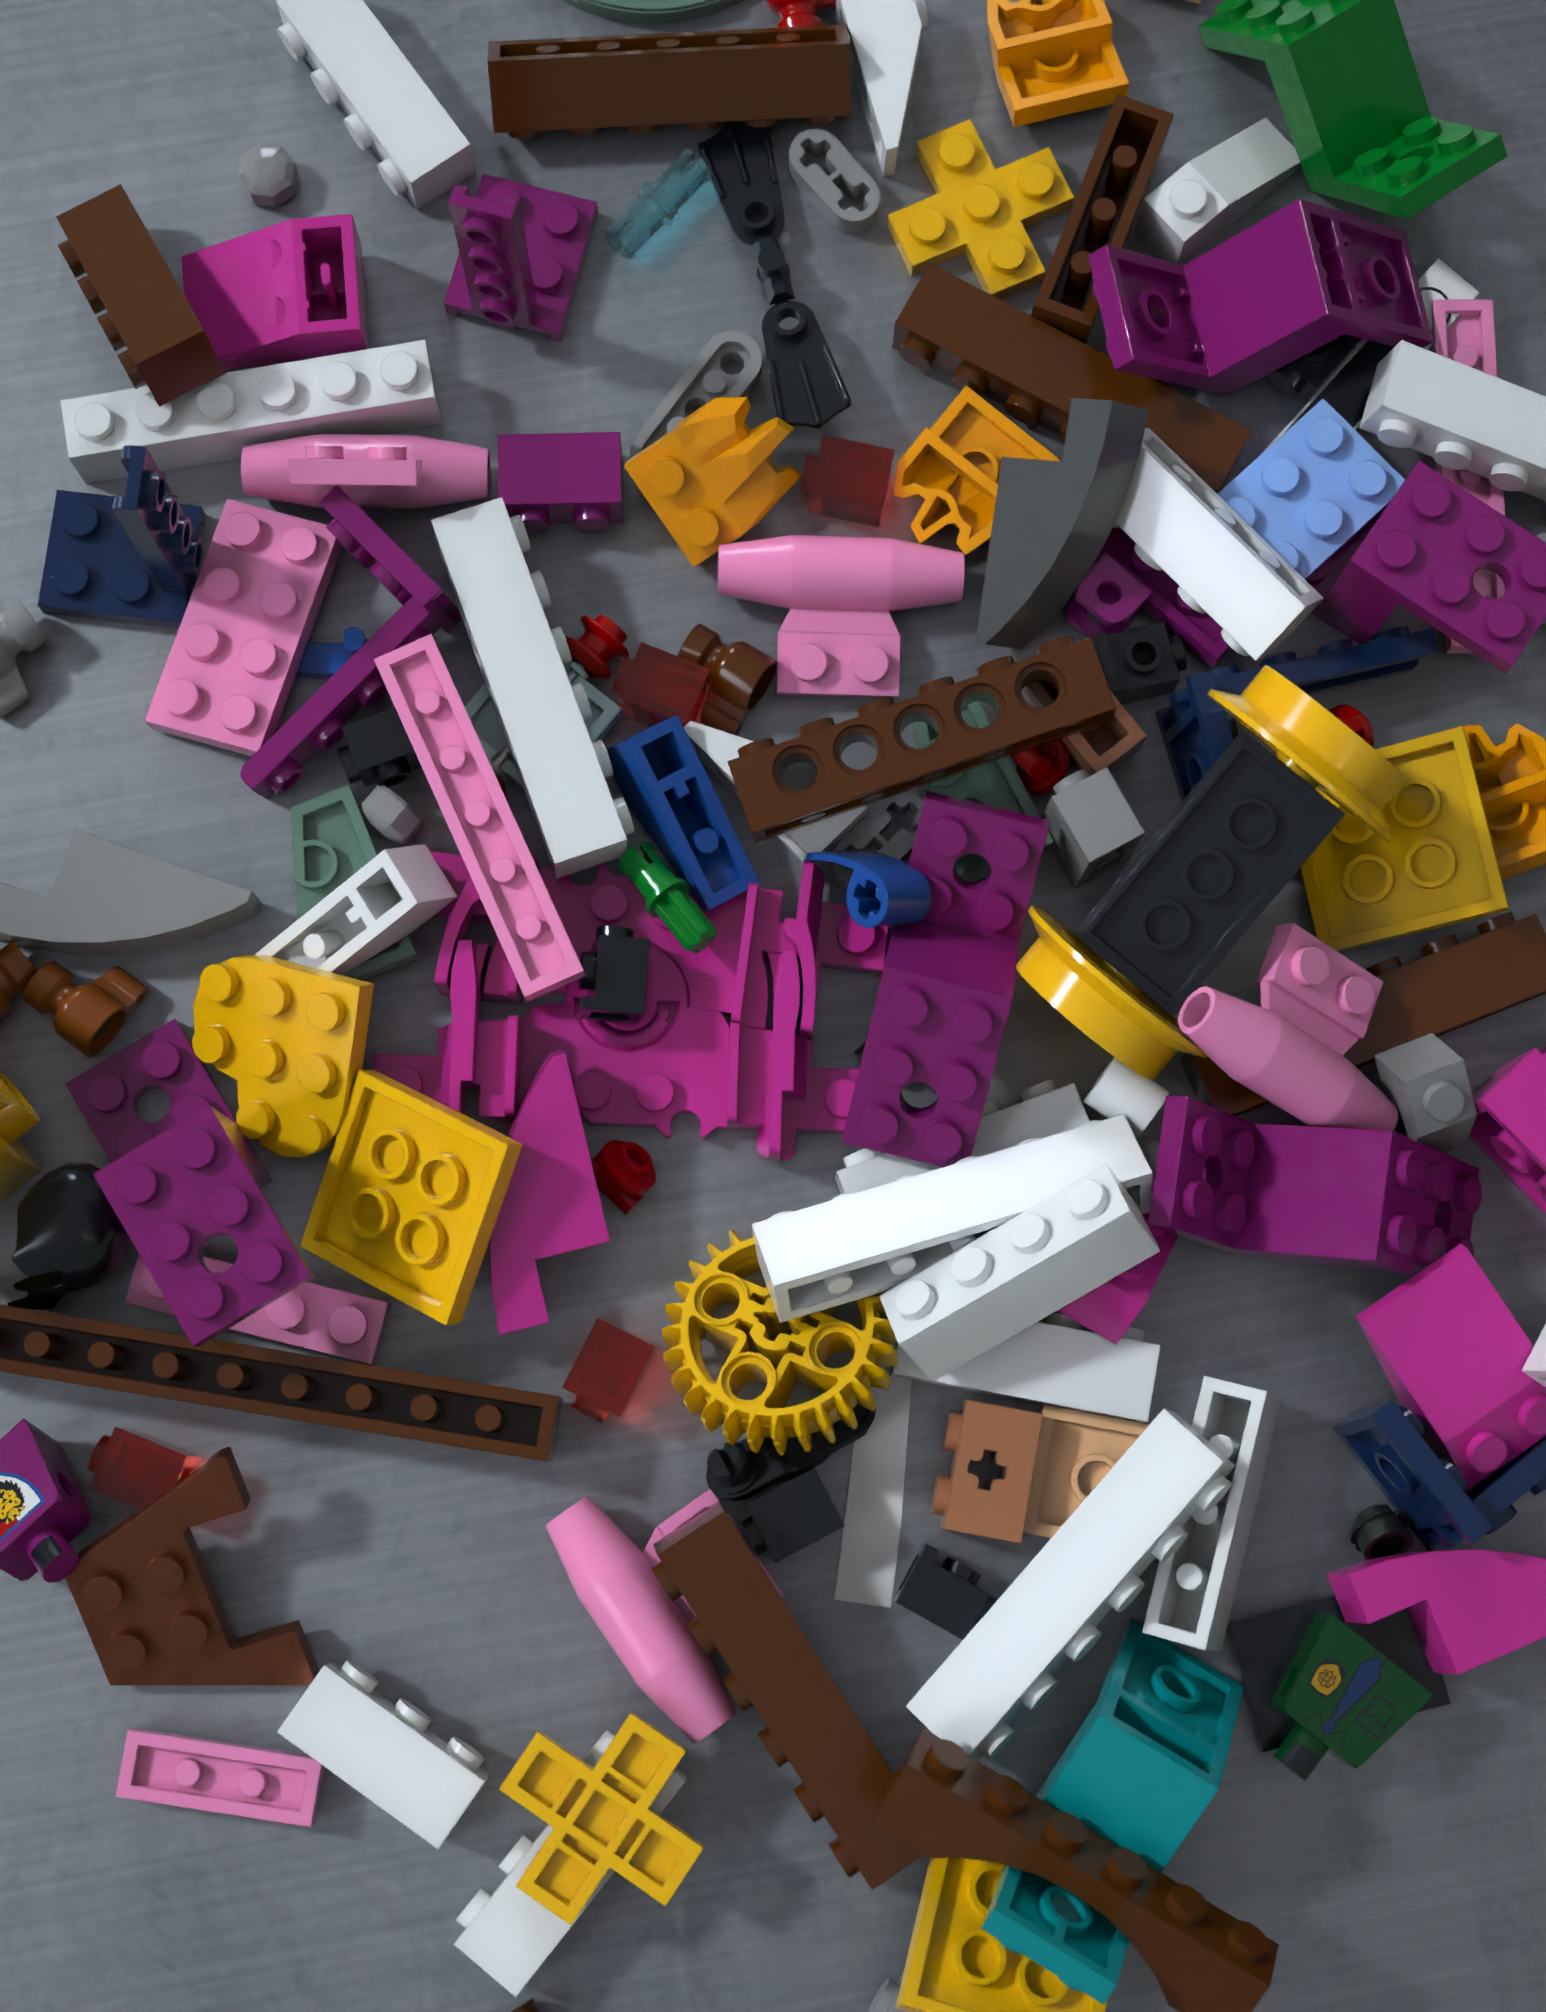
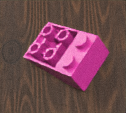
[181,214,369,370]

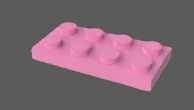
[145,499,343,756]

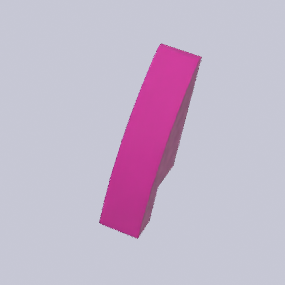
[489,1050,610,1335]
[1326,1549,1546,1675]

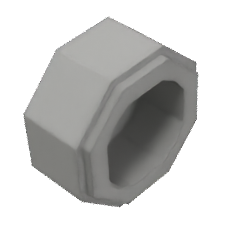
[237,143,299,208]
[361,785,424,845]

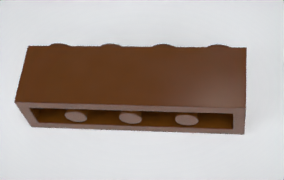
[1031,94,1174,344]
[56,184,225,407]

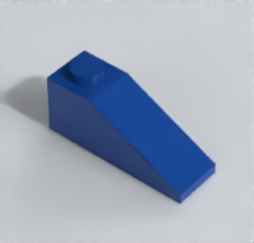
[606,714,760,911]

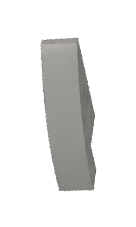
[0,829,262,955]

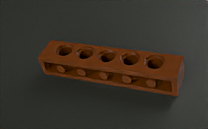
[727,635,1116,843]

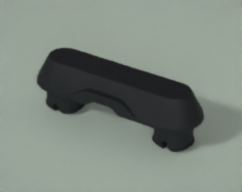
[706,1404,876,1501]

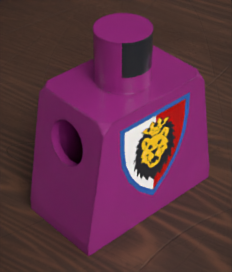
[0,1418,92,1583]

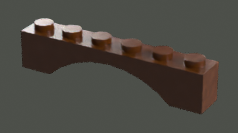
[871,1728,1279,2012]

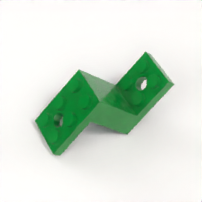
[1198,0,1507,219]

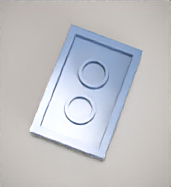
[1218,398,1405,581]

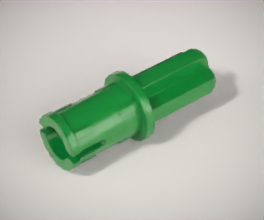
[618,842,717,953]

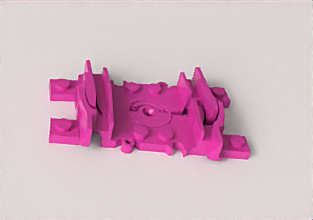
[373,851,889,1161]

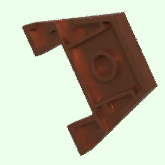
[65,1447,319,1685]

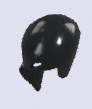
[7,1162,131,1310]

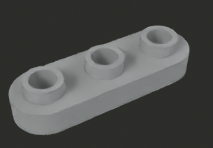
[630,330,762,458]

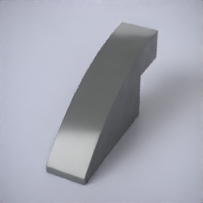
[975,398,1149,649]

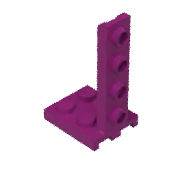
[444,174,599,342]
[240,485,462,800]

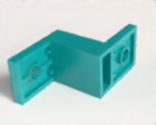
[982,1619,1244,2005]

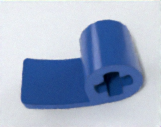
[805,850,931,928]

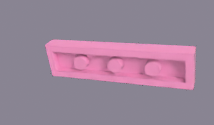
[125,1254,391,1366]

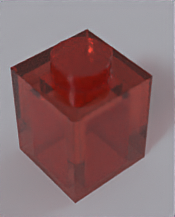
[800,435,895,527]
[612,642,710,727]
[562,1318,657,1423]
[88,1427,199,1510]

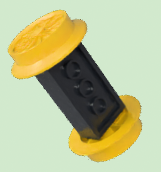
[1016,665,1408,1081]

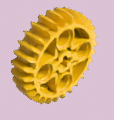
[661,1221,899,1456]

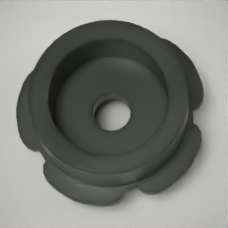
[1349,1504,1413,1560]

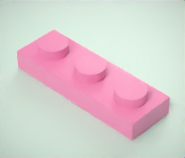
[115,1728,324,1827]

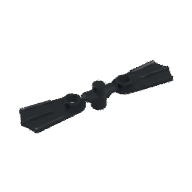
[698,122,852,429]

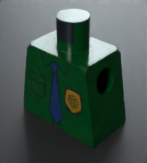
[1271,1611,1433,1781]

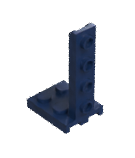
[37,445,206,629]
[1155,626,1437,801]
[1332,1399,1546,1551]

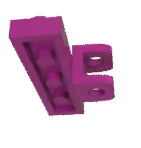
[1065,527,1231,668]

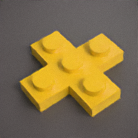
[886,119,1074,300]
[499,1711,704,1925]

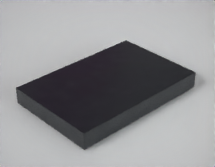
[1227,1594,1451,1752]

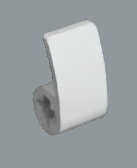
[1081,1057,1170,1139]

